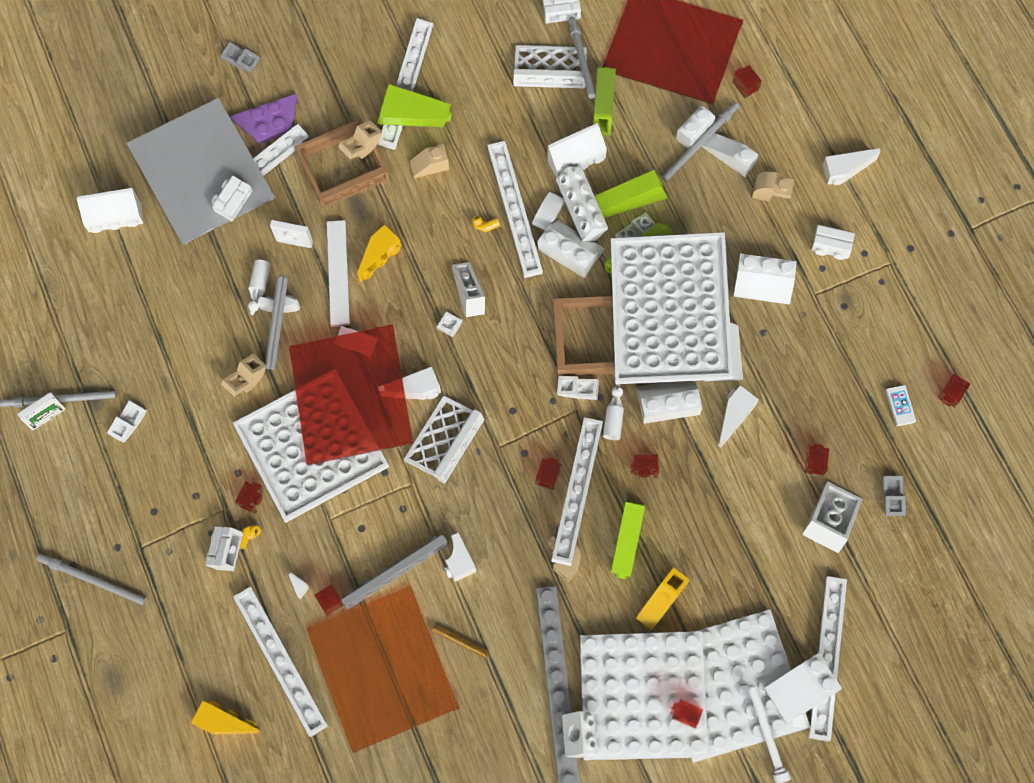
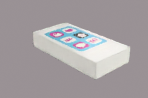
[885,385,916,427]

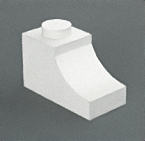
[444,533,476,582]

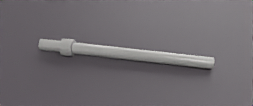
[569,17,596,99]
[662,102,740,181]
[0,391,117,408]
[36,554,147,605]

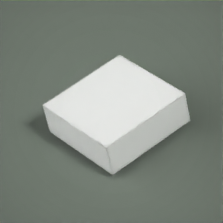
[436,311,462,337]

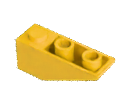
[357,225,401,282]
[636,567,690,631]
[191,700,260,734]

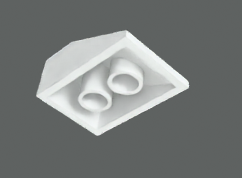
[802,481,863,553]
[764,653,842,724]

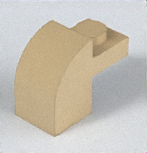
[338,121,382,159]
[752,172,794,202]
[221,354,266,397]
[548,536,581,582]

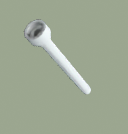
[748,684,791,783]

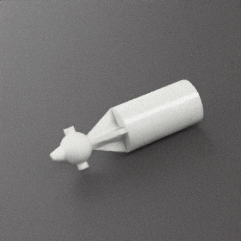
[248,260,271,315]
[603,384,624,440]

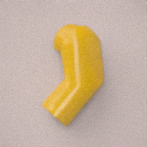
[472,215,500,232]
[240,524,261,550]

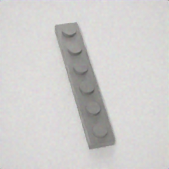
[341,534,448,610]

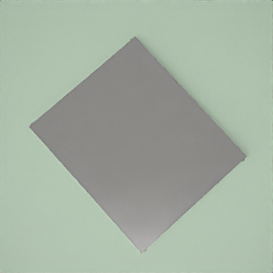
[127,98,275,245]

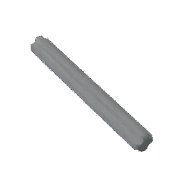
[265,276,288,370]

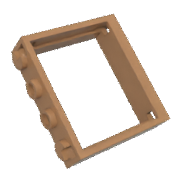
[295,118,389,208]
[553,296,615,377]

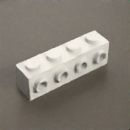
[556,166,608,241]

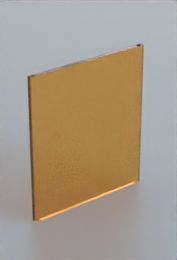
[307,586,459,753]

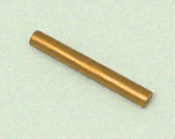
[432,624,489,659]

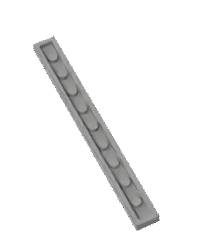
[537,586,580,783]

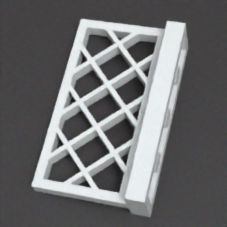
[514,45,587,88]
[404,396,484,484]

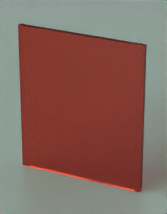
[602,0,743,105]
[289,324,414,466]

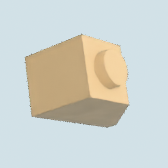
[410,144,449,178]

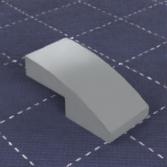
[220,42,261,73]
[882,476,906,516]

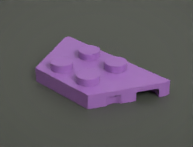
[231,94,298,144]

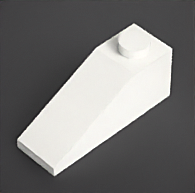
[701,133,759,177]
[823,148,880,185]
[452,262,485,317]
[378,367,441,400]
[718,386,759,447]

